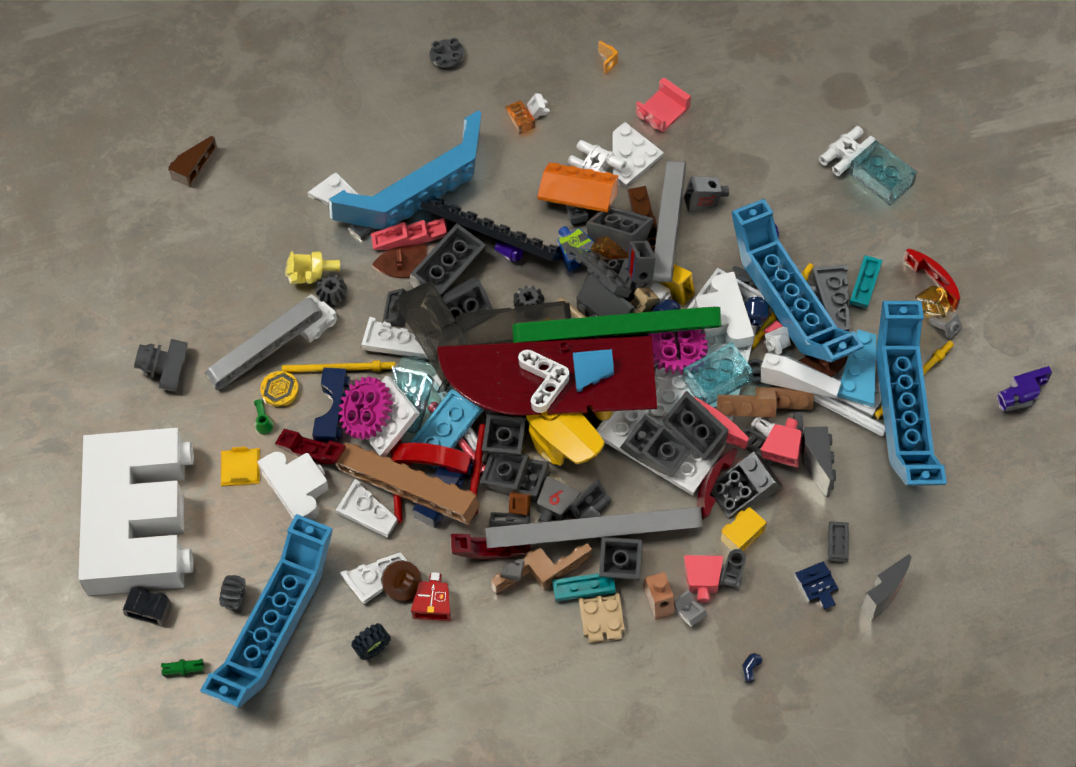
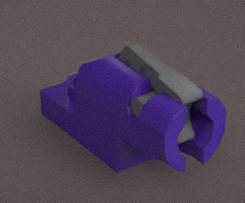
[997,366,1052,411]

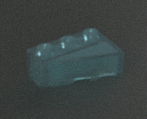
[392,366,434,434]

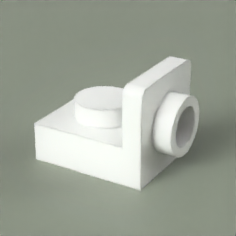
[765,327,791,355]

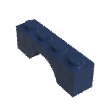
[312,367,351,443]

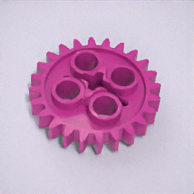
[648,329,708,375]
[338,376,393,440]

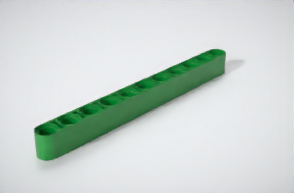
[512,306,722,343]

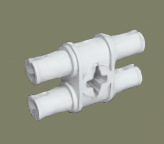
[819,126,877,176]
[567,140,627,173]

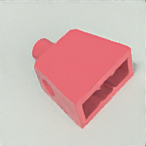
[761,418,803,468]
[684,555,723,603]

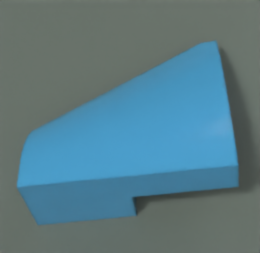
[573,349,614,392]

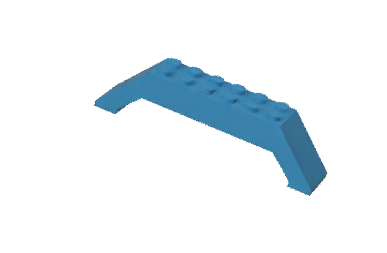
[329,110,481,230]
[731,199,864,362]
[876,301,947,486]
[200,514,333,708]

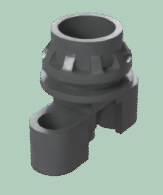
[134,339,188,392]

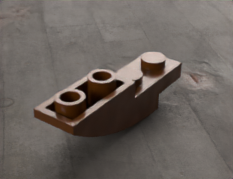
[628,186,658,253]

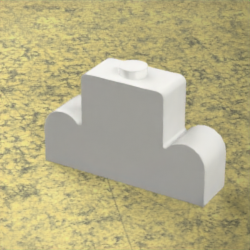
[694,272,754,348]
[257,452,329,520]

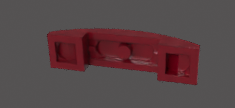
[275,428,346,464]
[697,448,738,520]
[450,534,530,559]

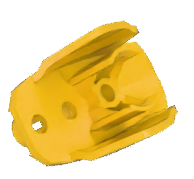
[525,410,605,466]

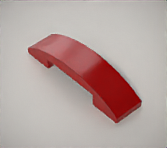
[903,248,960,310]
[393,443,472,474]

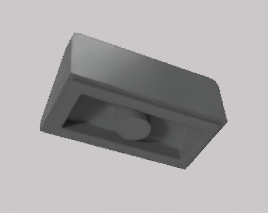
[382,289,411,327]
[569,479,606,519]
[489,512,530,527]

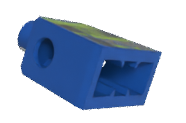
[557,226,599,272]

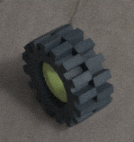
[351,623,391,660]

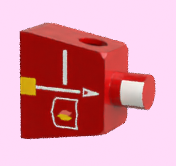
[411,572,451,621]

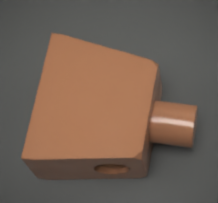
[643,572,675,620]

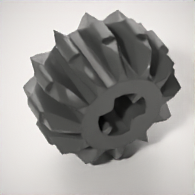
[315,274,347,306]
[513,285,545,317]
[219,575,246,609]

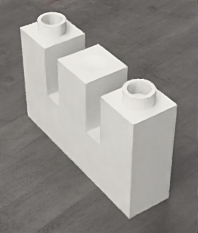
[79,428,194,596]

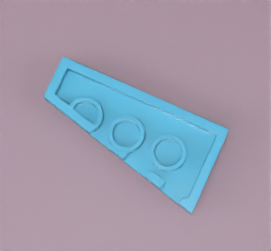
[837,329,876,407]

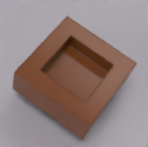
[509,492,531,515]

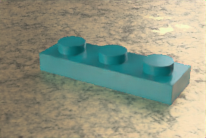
[849,255,883,309]
[552,573,616,602]

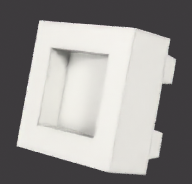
[527,93,550,119]

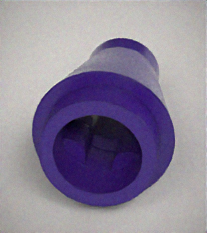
[494,241,523,262]

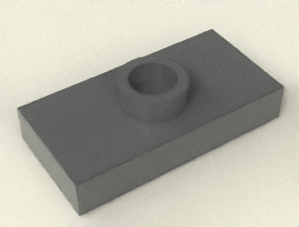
[828,521,849,562]

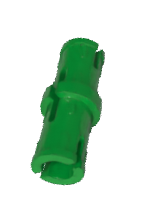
[161,659,204,676]

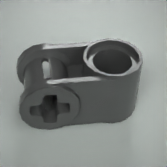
[719,549,746,590]

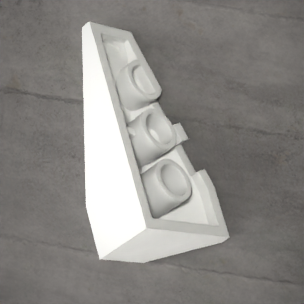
[761,353,841,398]

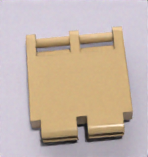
[579,593,625,643]

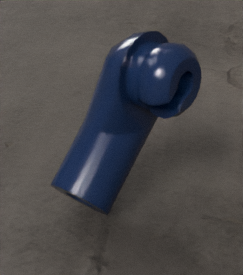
[742,653,762,683]

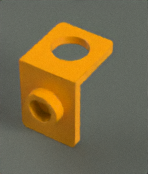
[598,40,618,74]

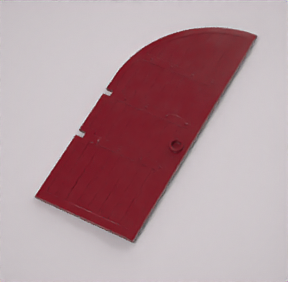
[437,336,657,415]

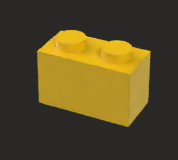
[721,507,767,551]

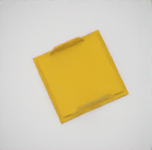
[221,446,260,486]

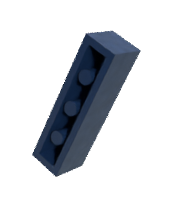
[412,447,473,528]

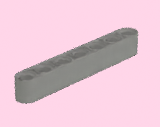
[205,298,323,390]

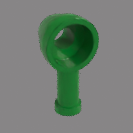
[254,399,274,435]

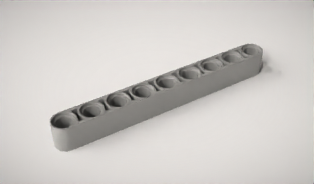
[652,161,686,282]

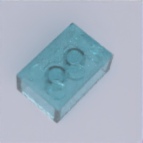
[849,140,917,205]
[682,342,753,405]

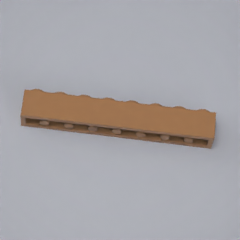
[335,442,480,525]

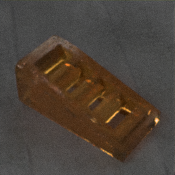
[505,100,536,134]
[590,236,629,259]

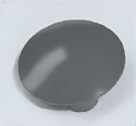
[430,38,464,67]

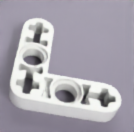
[518,350,569,413]

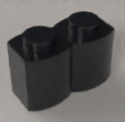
[122,587,171,626]

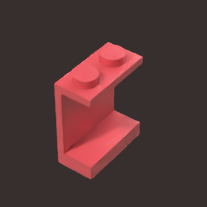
[636,78,691,133]

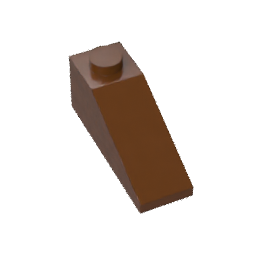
[168,136,217,187]

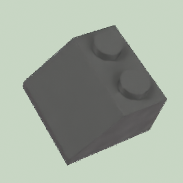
[482,414,528,455]
[599,537,642,580]

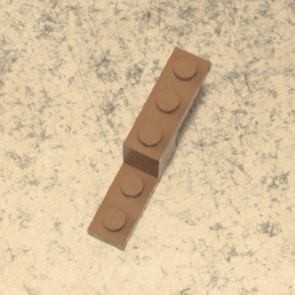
[717,387,814,417]
[491,544,592,594]

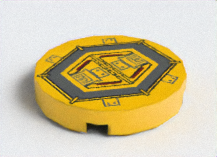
[260,371,299,407]

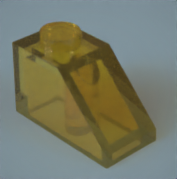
[915,285,950,318]

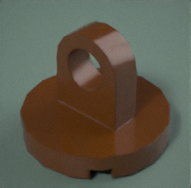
[381,560,421,601]

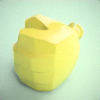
[285,251,340,285]

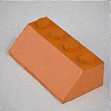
[537,163,618,212]

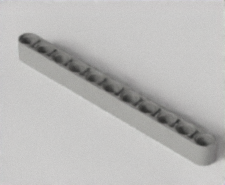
[485,507,703,548]

